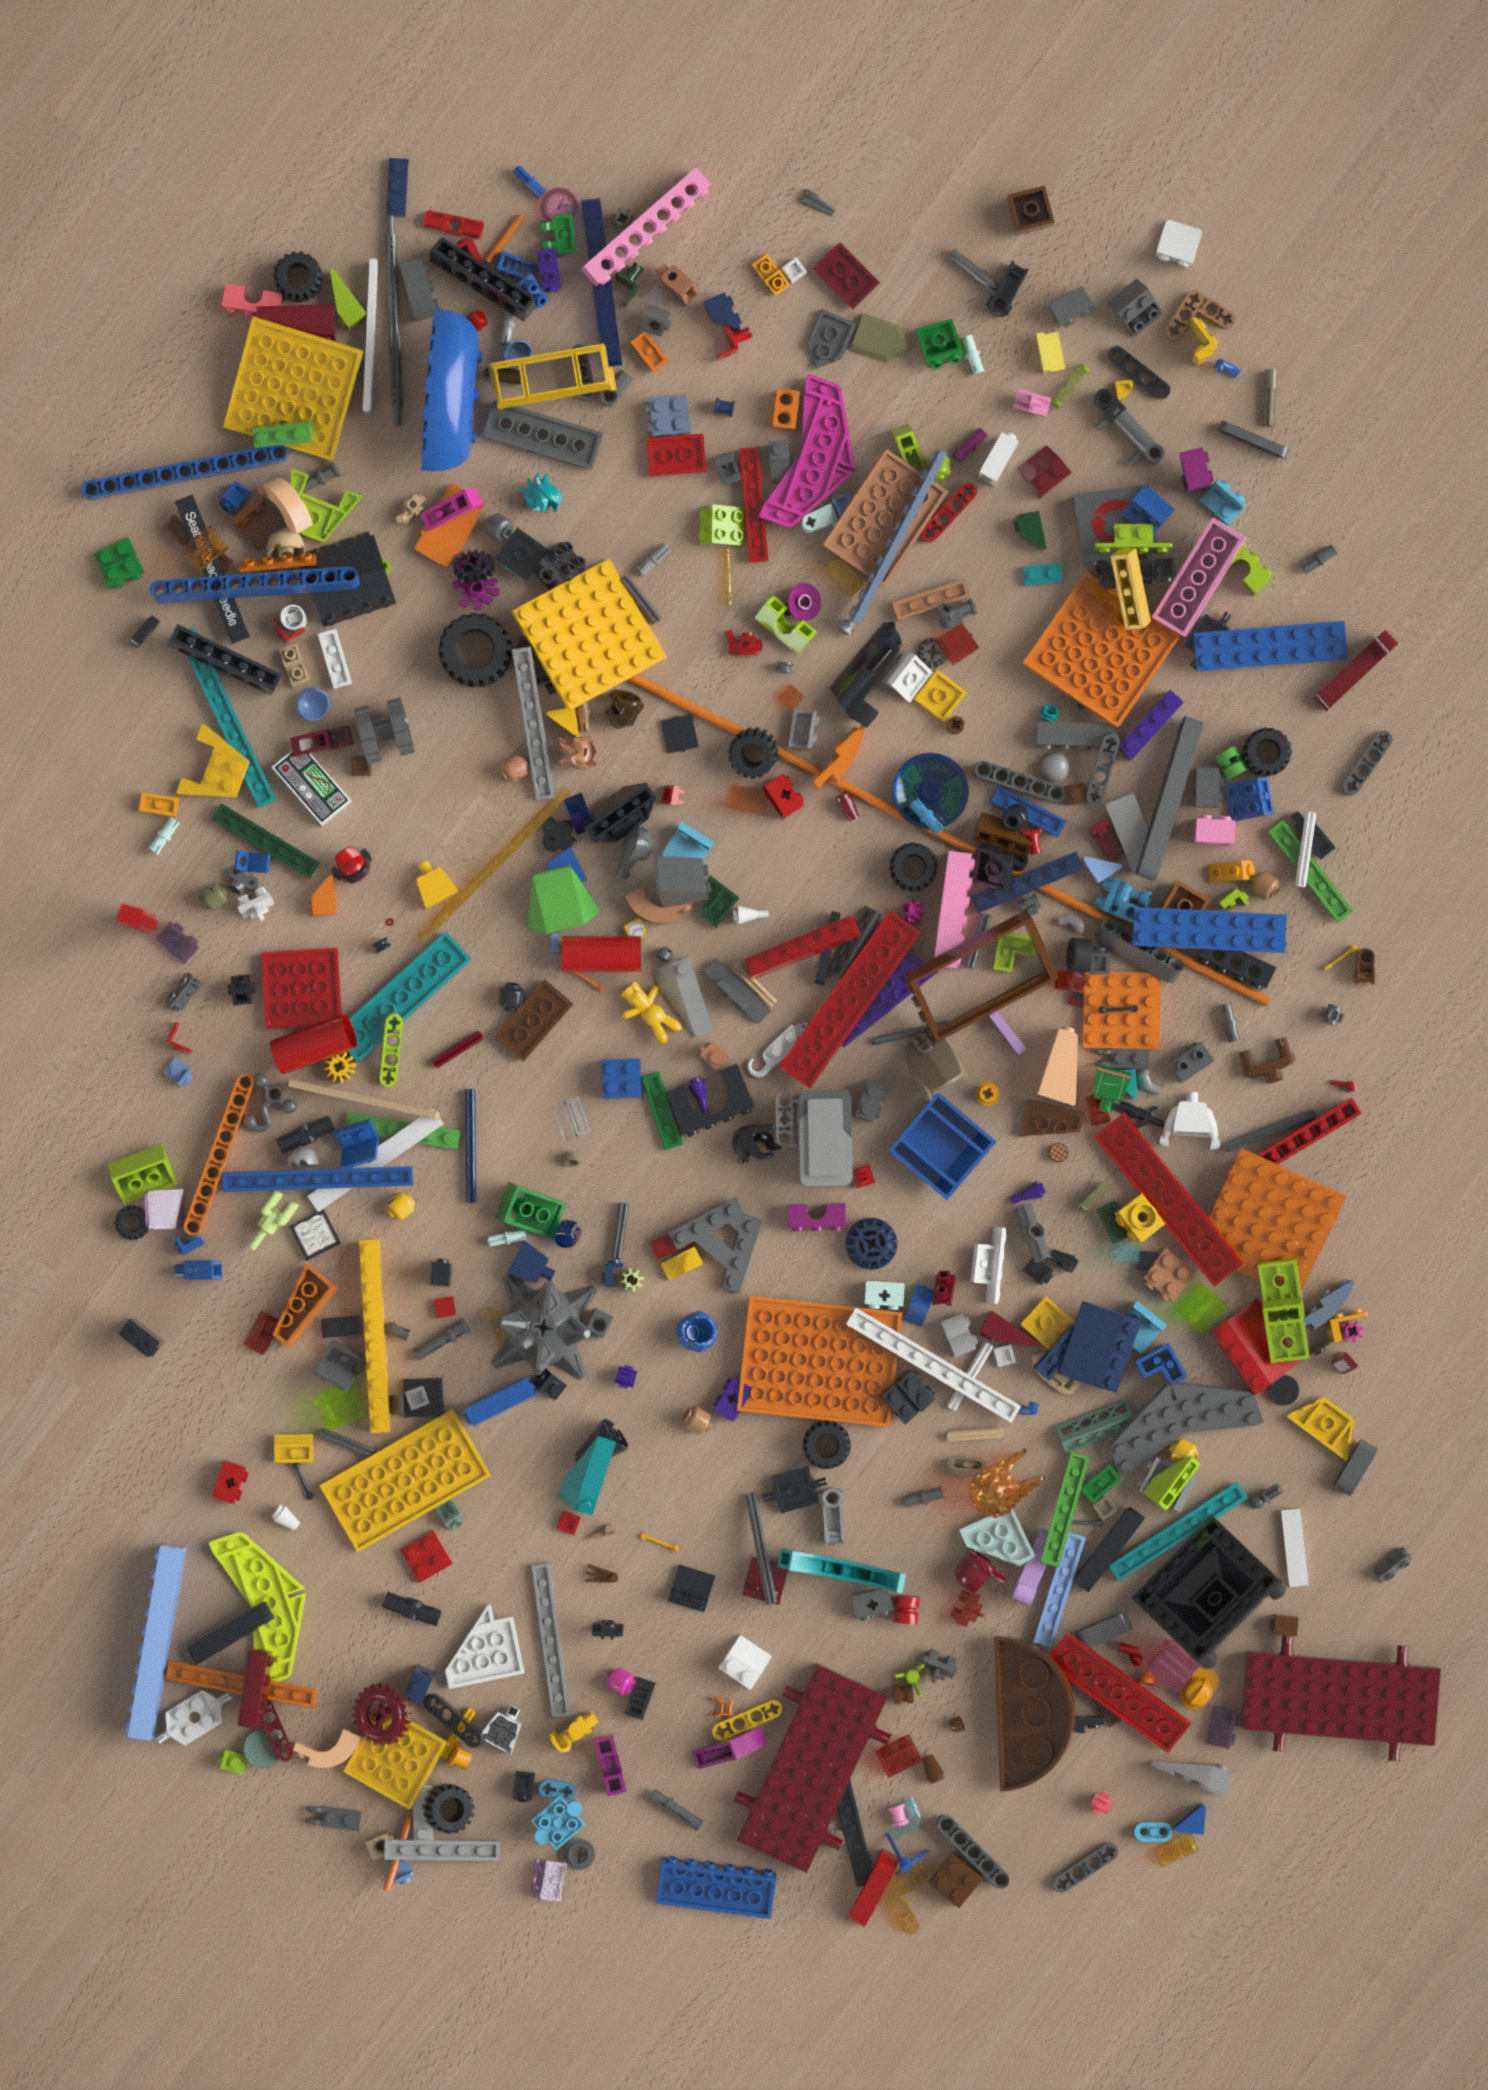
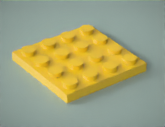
[343,1717,448,1810]

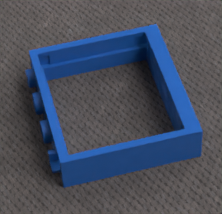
[463,1376,538,1427]

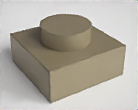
[1092,1494,1118,1521]

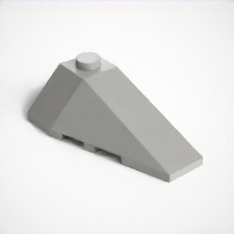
[653,957,713,1037]

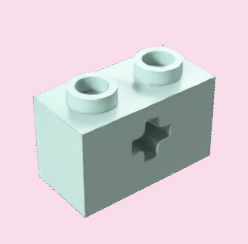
[864,1281,905,1310]

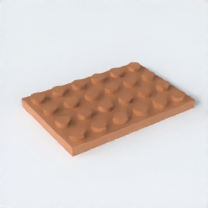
[821,449,948,587]

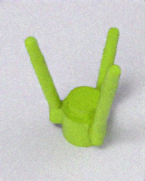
[895,1664,924,1697]

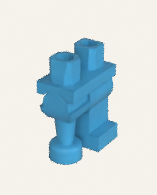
[1095,878,1152,924]

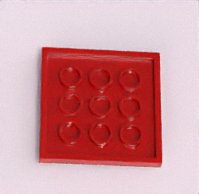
[261,948,342,1029]

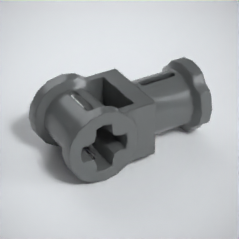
[937,599,977,629]

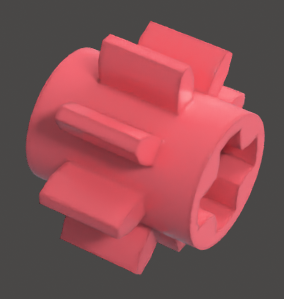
[1089,1791,1113,1816]

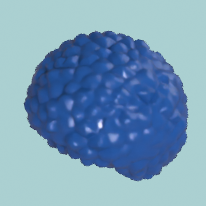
[676,1311,717,1353]

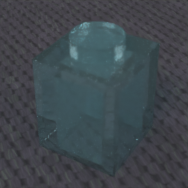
[1111,1242,1140,1264]

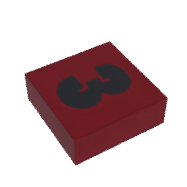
[1067,985,1084,1008]

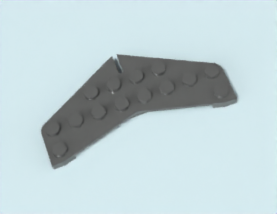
[1109,1381,1264,1476]

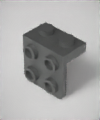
[314,1339,366,1391]

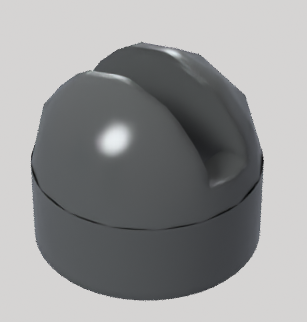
[655,947,672,963]

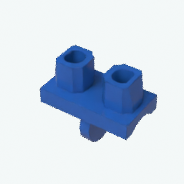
[516,272,548,311]

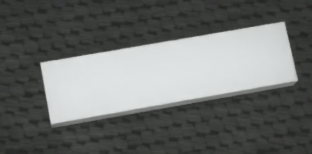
[1280,1508,1309,1587]

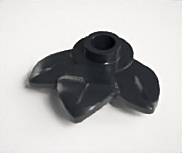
[542,817,577,852]

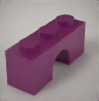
[788,1203,846,1231]
[594,1733,627,1796]

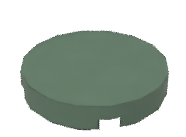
[243,1729,282,1768]

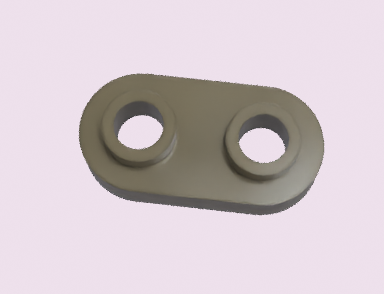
[947,1456,986,1477]

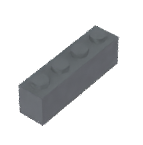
[1036,721,1114,751]

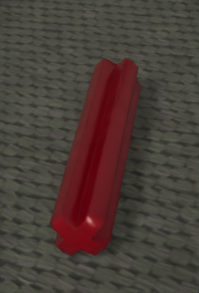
[432,1031,484,1068]

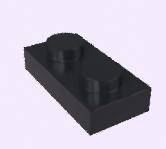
[321,1315,361,1338]

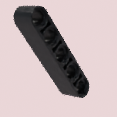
[1073,1506,1145,1592]
[187,1601,275,1665]

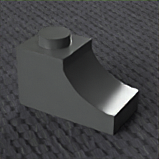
[768,439,790,482]

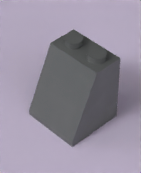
[653,856,711,907]

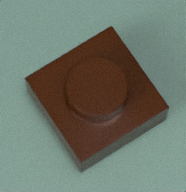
[1064,783,1087,806]

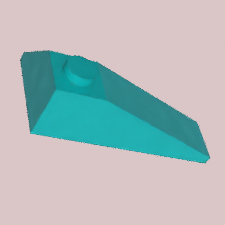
[559,1436,616,1516]

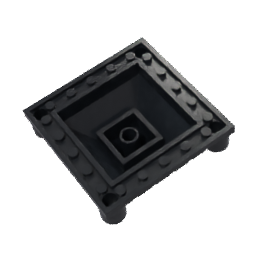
[1131,1515,1286,1669]

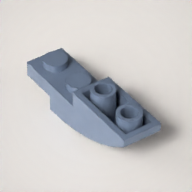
[1304,1279,1355,1330]

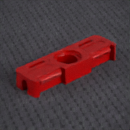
[423,210,484,239]

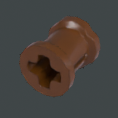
[947,716,965,735]

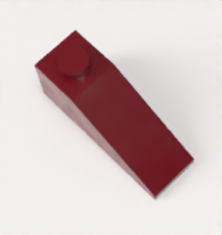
[979,1311,1040,1347]

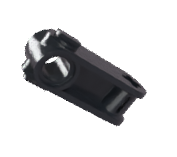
[986,260,1029,318]

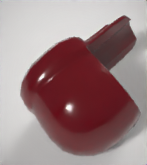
[954,1550,1006,1593]

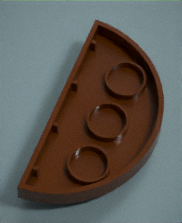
[994,1636,1076,1792]

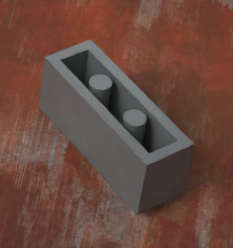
[400,258,439,322]

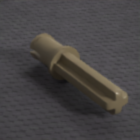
[1263,369,1278,427]

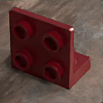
[742,1557,788,1605]

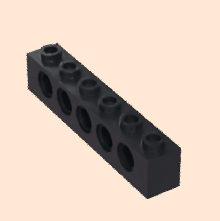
[429,237,537,322]
[166,624,282,695]

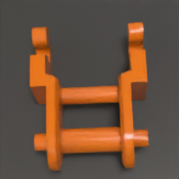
[709,1697,735,1718]

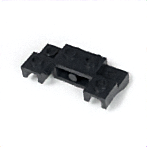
[1096,558,1177,589]

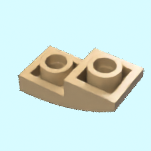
[279,643,311,688]

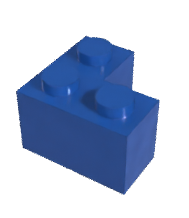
[1134,1342,1188,1386]

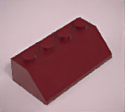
[256,304,336,342]

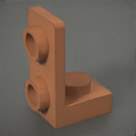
[700,1041,730,1071]

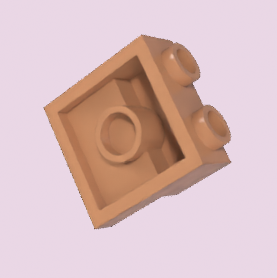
[1142,1247,1196,1302]

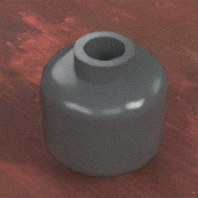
[485,514,514,542]

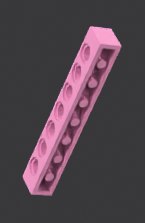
[581,168,711,286]

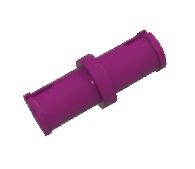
[952,428,987,463]

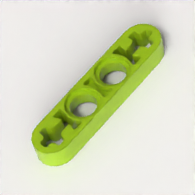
[379,1012,403,1087]

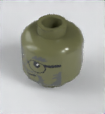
[199,882,228,911]

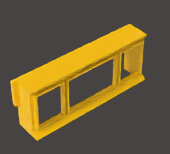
[488,343,617,411]

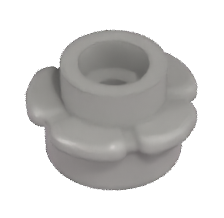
[837,619,855,636]

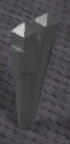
[800,189,835,216]

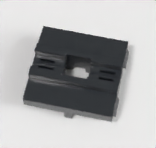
[592,1620,624,1640]

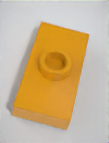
[138,792,180,817]

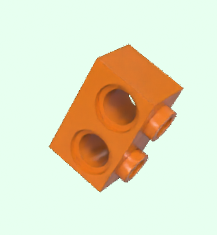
[769,388,800,432]

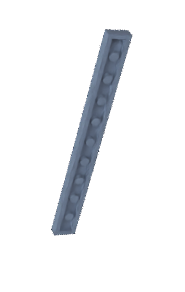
[849,449,947,625]

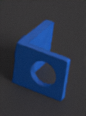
[234,850,271,873]

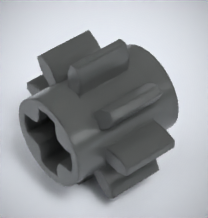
[611,208,635,232]
[1018,892,1041,916]
[1320,1004,1345,1027]

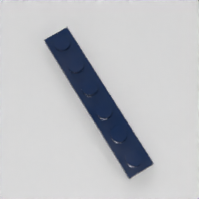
[970,851,1084,914]

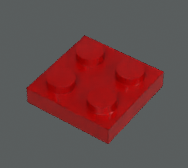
[400,1530,453,1583]

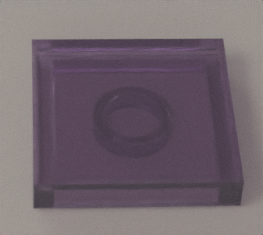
[145,1190,185,1229]

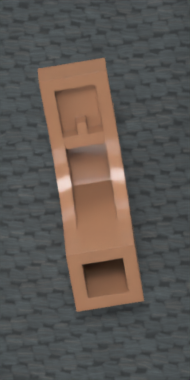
[625,887,693,924]

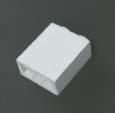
[978,432,1019,486]

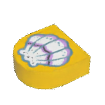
[623,917,646,938]

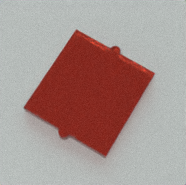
[935,622,979,666]

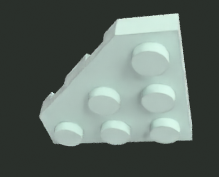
[959,1506,1036,1566]

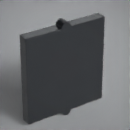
[661,714,699,753]

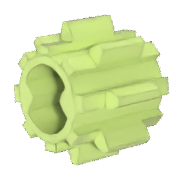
[620,1268,644,1292]

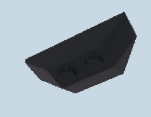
[583,783,656,842]

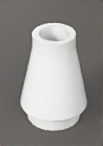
[271,1505,300,1531]

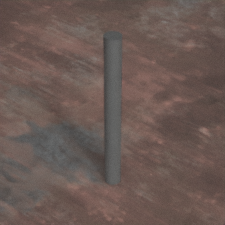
[873,1020,948,1045]

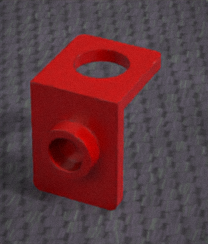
[272,618,305,643]
[167,1022,193,1053]

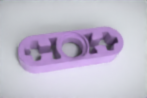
[988,1011,1027,1055]

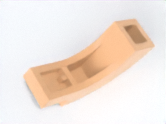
[257,477,313,533]
[293,1728,361,1768]

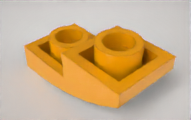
[751,253,790,296]

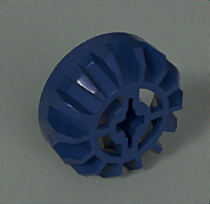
[845,1218,898,1270]

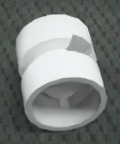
[280,605,307,632]

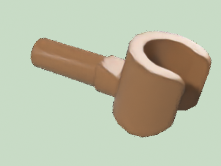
[589,1524,616,1540]

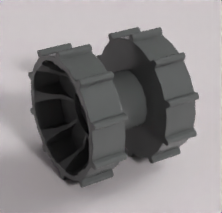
[354,697,415,764]

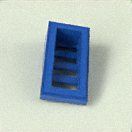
[494,251,538,280]

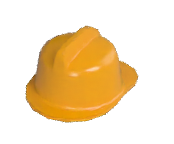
[1179,1667,1219,1710]

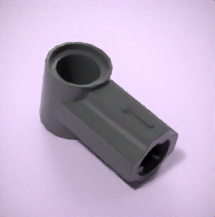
[601,369,633,407]

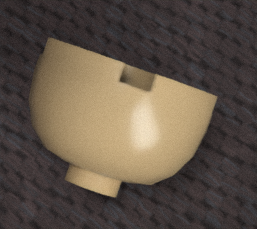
[266,528,305,558]

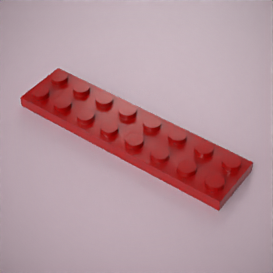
[1049,1632,1191,1753]

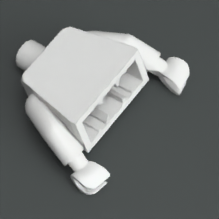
[1160,1092,1220,1150]

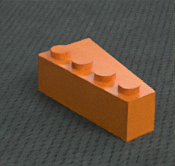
[272,1263,339,1348]

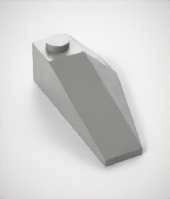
[1149,1760,1231,1797]

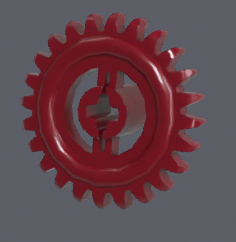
[352,1683,411,1747]

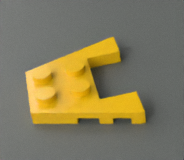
[176,724,250,797]

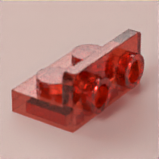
[876,1735,923,1778]

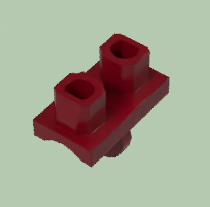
[932,1271,956,1306]

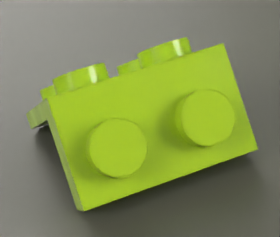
[699,505,745,546]

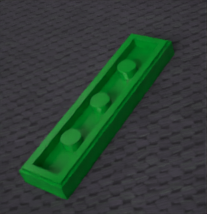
[641,1072,683,1150]

